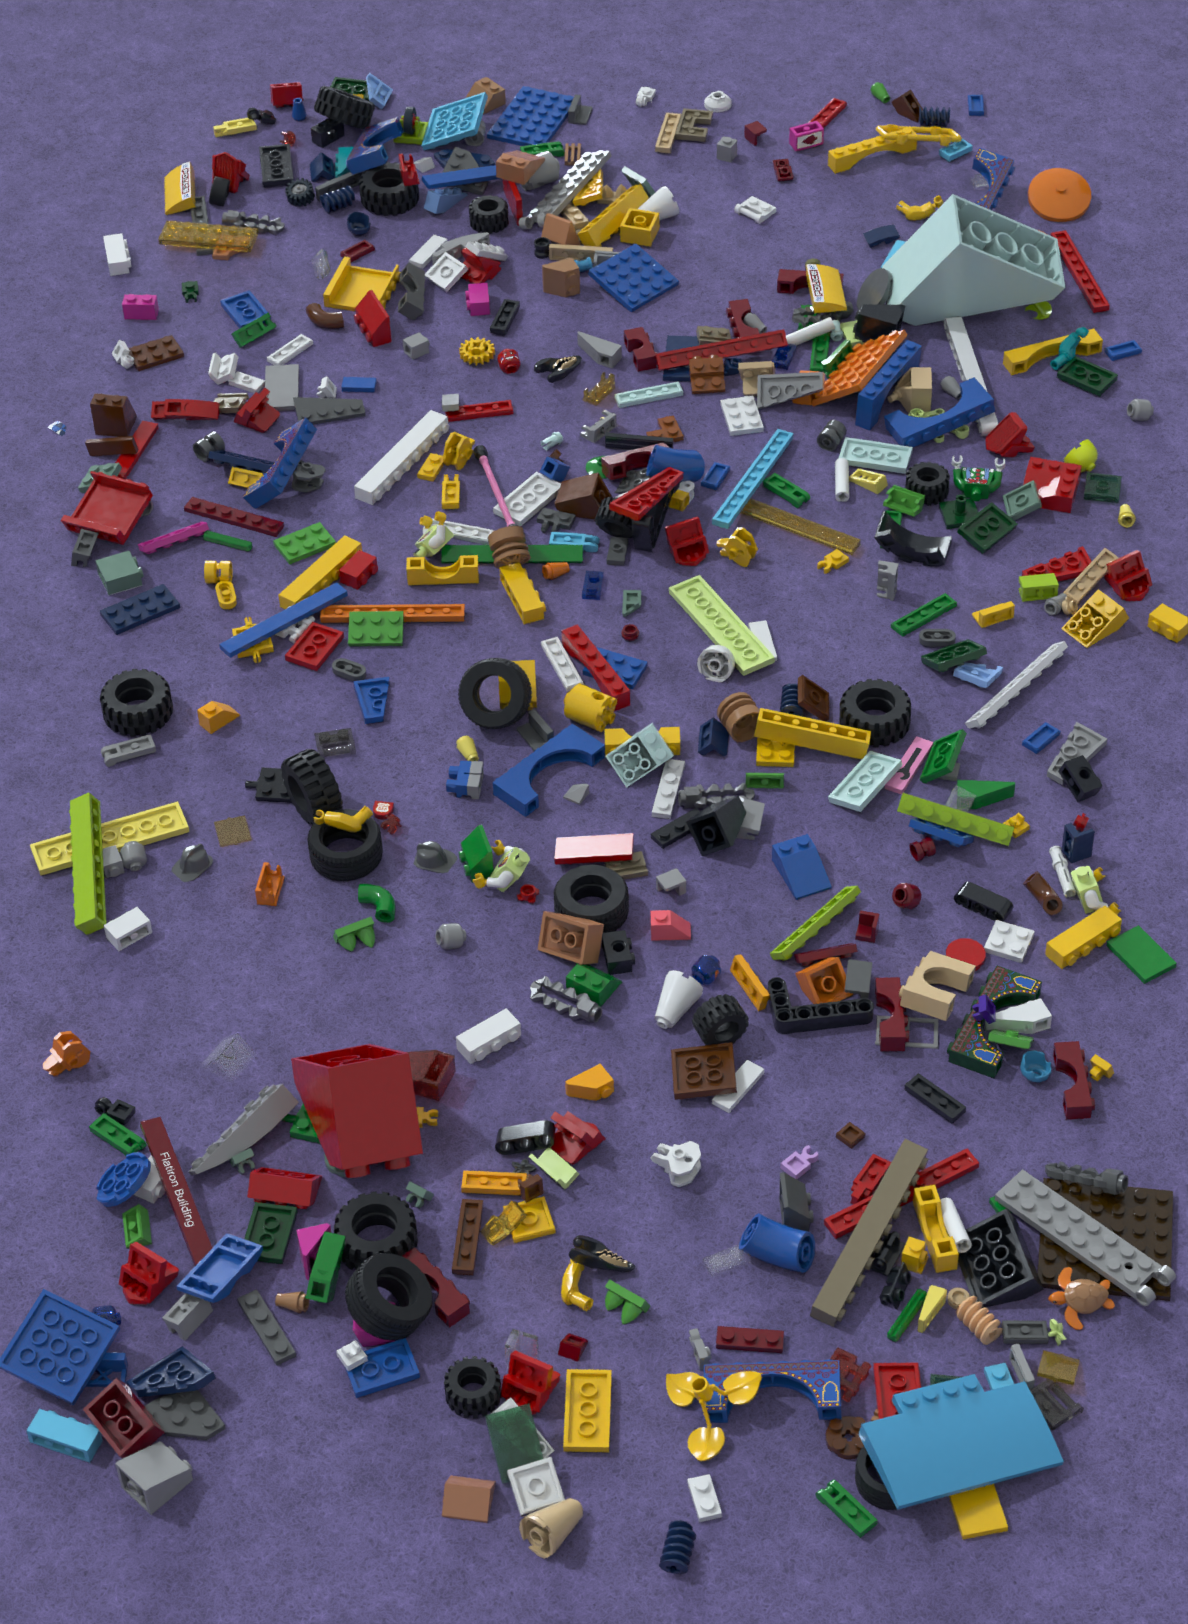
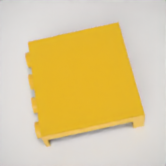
[323,257,400,311]

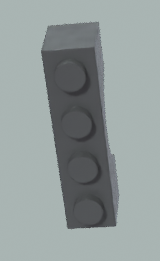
[398,262,426,320]

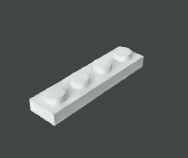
[465,241,508,261]
[652,759,685,819]

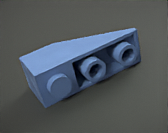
[424,187,468,214]

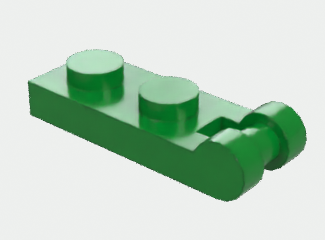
[520,141,565,157]
[231,313,277,348]
[822,340,853,379]
[763,473,810,508]
[89,1113,147,1156]
[815,1479,877,1538]

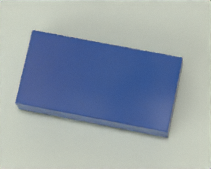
[968,95,984,116]
[1104,340,1142,361]
[341,377,377,393]
[701,462,730,490]
[1022,722,1061,754]

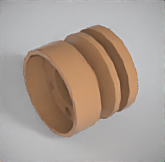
[487,526,531,569]
[717,692,760,742]

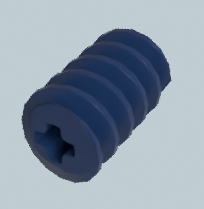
[919,106,950,127]
[320,185,355,213]
[780,683,804,716]
[659,1520,697,1574]

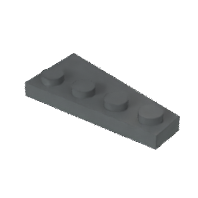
[293,397,366,425]

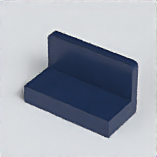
[309,152,335,182]
[698,717,729,756]
[1062,823,1095,864]

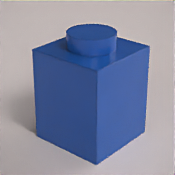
[539,457,570,482]

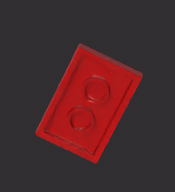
[285,622,344,671]

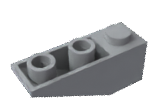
[577,331,622,368]

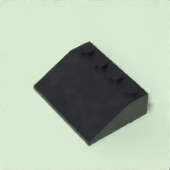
[958,1209,1044,1308]

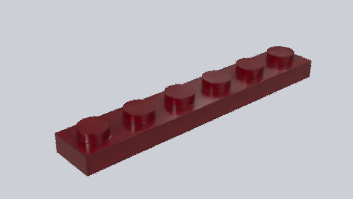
[184,497,284,537]

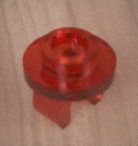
[280,131,296,146]
[380,814,402,835]

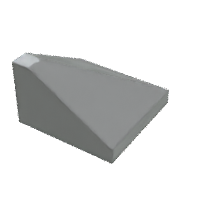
[563,784,589,805]

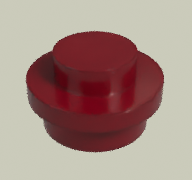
[621,624,639,641]

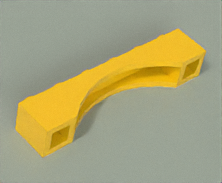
[828,127,917,174]
[1003,329,1103,376]

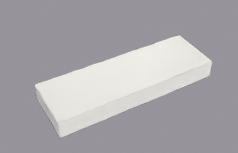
[409,235,447,268]
[267,334,313,365]
[749,620,777,661]
[712,1060,764,1113]

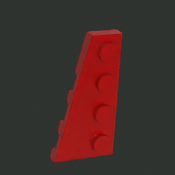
[1022,546,1092,582]

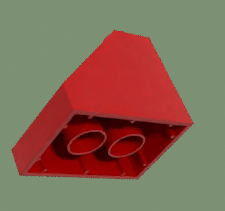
[291,1044,423,1178]

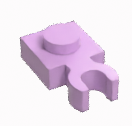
[781,1145,818,1179]

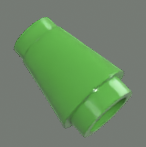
[870,82,891,103]

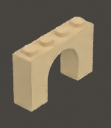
[899,951,976,1021]

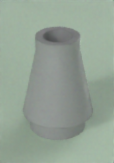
[743,313,767,334]
[941,376,961,400]
[1044,593,1067,615]

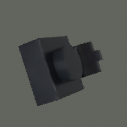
[247,107,276,125]
[94,1097,135,1126]

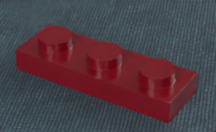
[794,943,858,966]
[716,1326,784,1354]

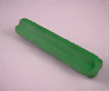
[203,530,253,552]
[887,1289,927,1342]

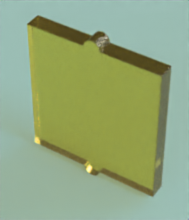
[214,815,251,847]
[1037,1350,1080,1386]

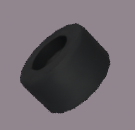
[209,176,230,206]

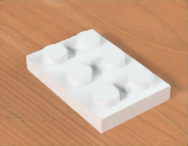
[720,396,764,436]

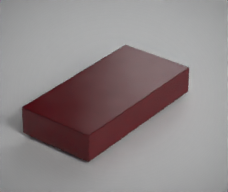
[340,240,375,262]

